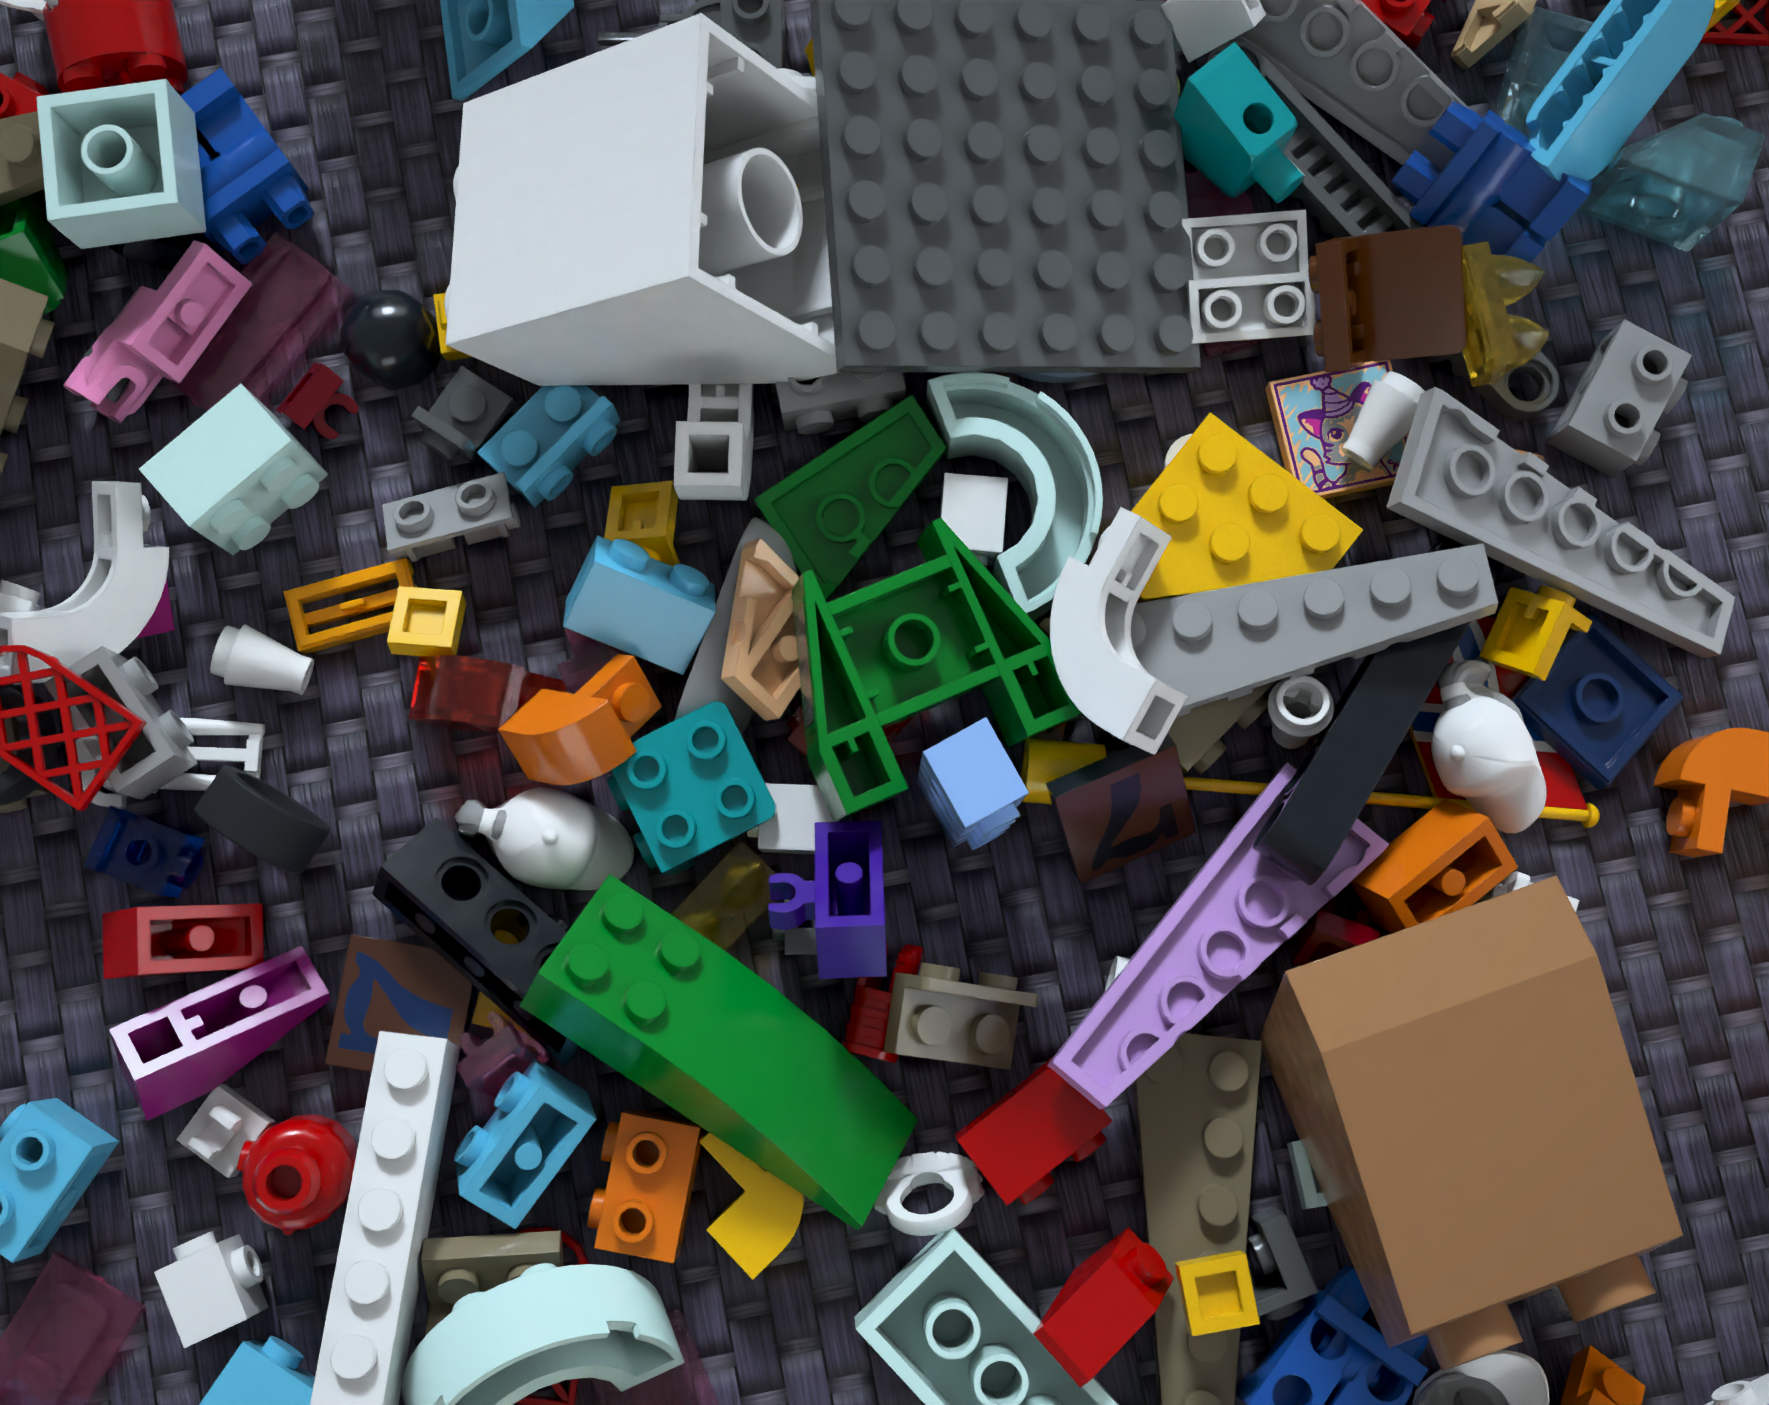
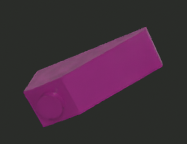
[109,946,330,1121]

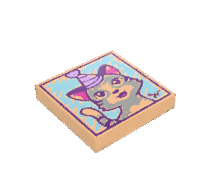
[1265,360,1409,499]

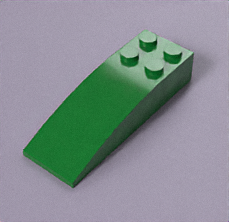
[520,874,918,1231]

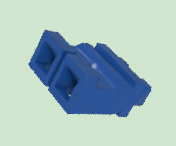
[181,67,314,265]
[1391,101,1593,293]
[1235,1265,1429,1405]

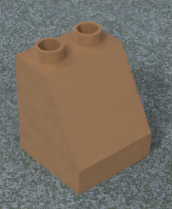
[1258,875,1683,1371]

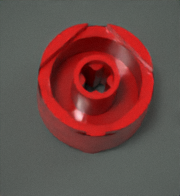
[43,0,188,96]

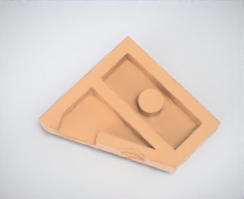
[721,538,801,721]

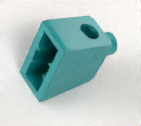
[1173,42,1305,203]

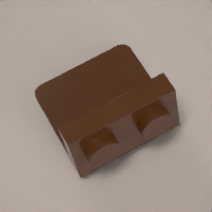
[1308,224,1469,372]

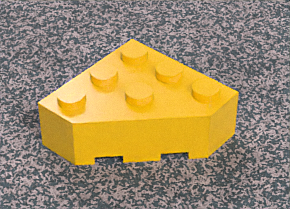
[1131,412,1363,603]

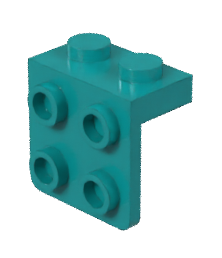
[606,701,777,876]

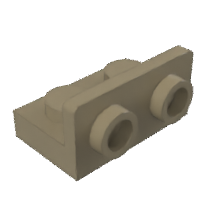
[883,963,1039,1070]
[421,1230,565,1335]

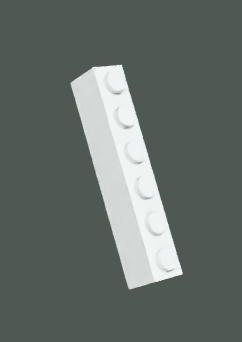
[310,1031,460,1405]

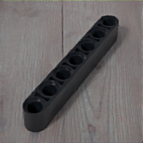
[1253,533,1505,886]

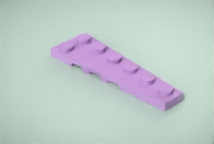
[1047,762,1389,1110]

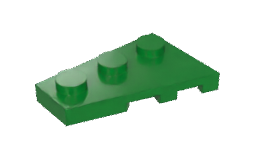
[754,395,947,602]

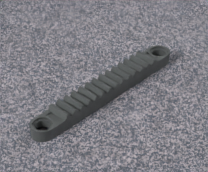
[1205,39,1560,421]

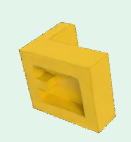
[604,480,680,567]
[1479,585,1592,681]

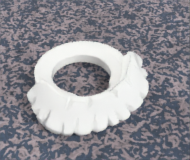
[874,1151,984,1236]

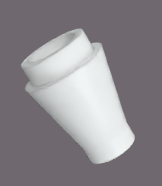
[1341,371,1426,470]
[210,624,314,695]
[1268,676,1334,749]

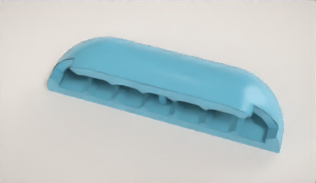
[1526,0,1715,182]

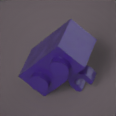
[768,820,887,979]

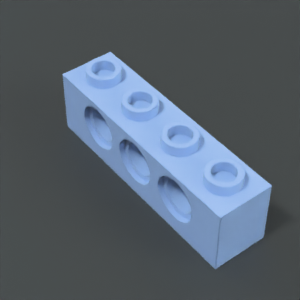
[917,717,1029,851]

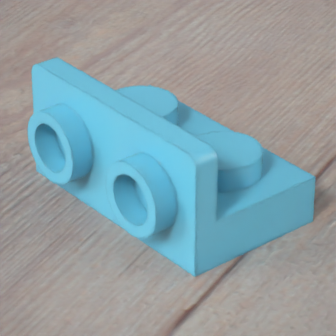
[477,385,621,508]

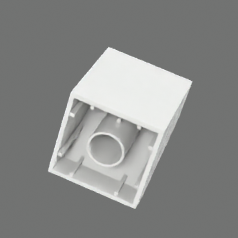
[444,13,840,386]

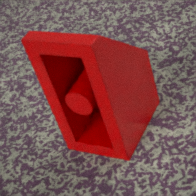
[102,903,264,979]
[1033,1227,1174,1388]

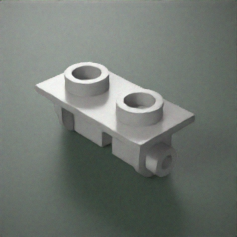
[382,472,521,562]

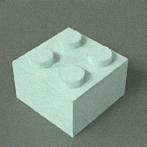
[36,79,206,249]
[139,384,329,555]

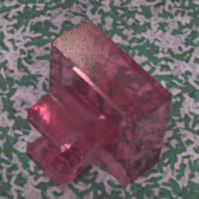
[455,1011,549,1098]

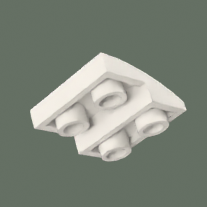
[1182,210,1316,344]

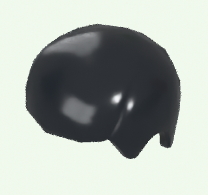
[339,289,441,390]

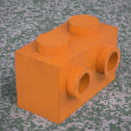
[1350,799,1518,933]
[588,1108,705,1263]

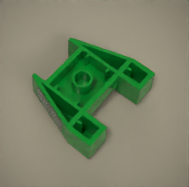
[792,518,1082,822]

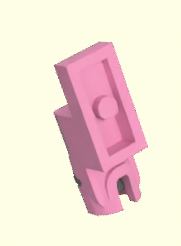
[63,241,252,424]

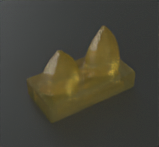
[1462,241,1549,387]
[671,840,776,952]

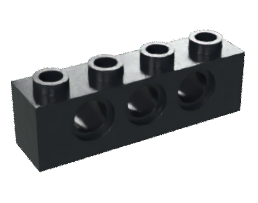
[372,817,583,1067]

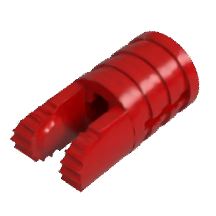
[841,941,923,1063]

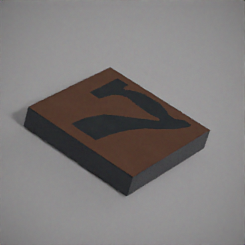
[1046,733,1196,884]

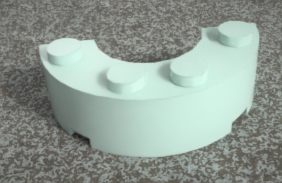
[926,372,1103,621]
[402,1263,685,1405]

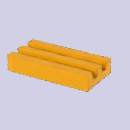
[283,558,418,655]

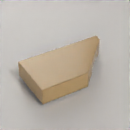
[1450,0,1537,69]

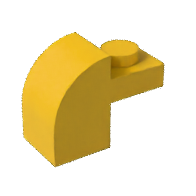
[700,1132,805,1280]

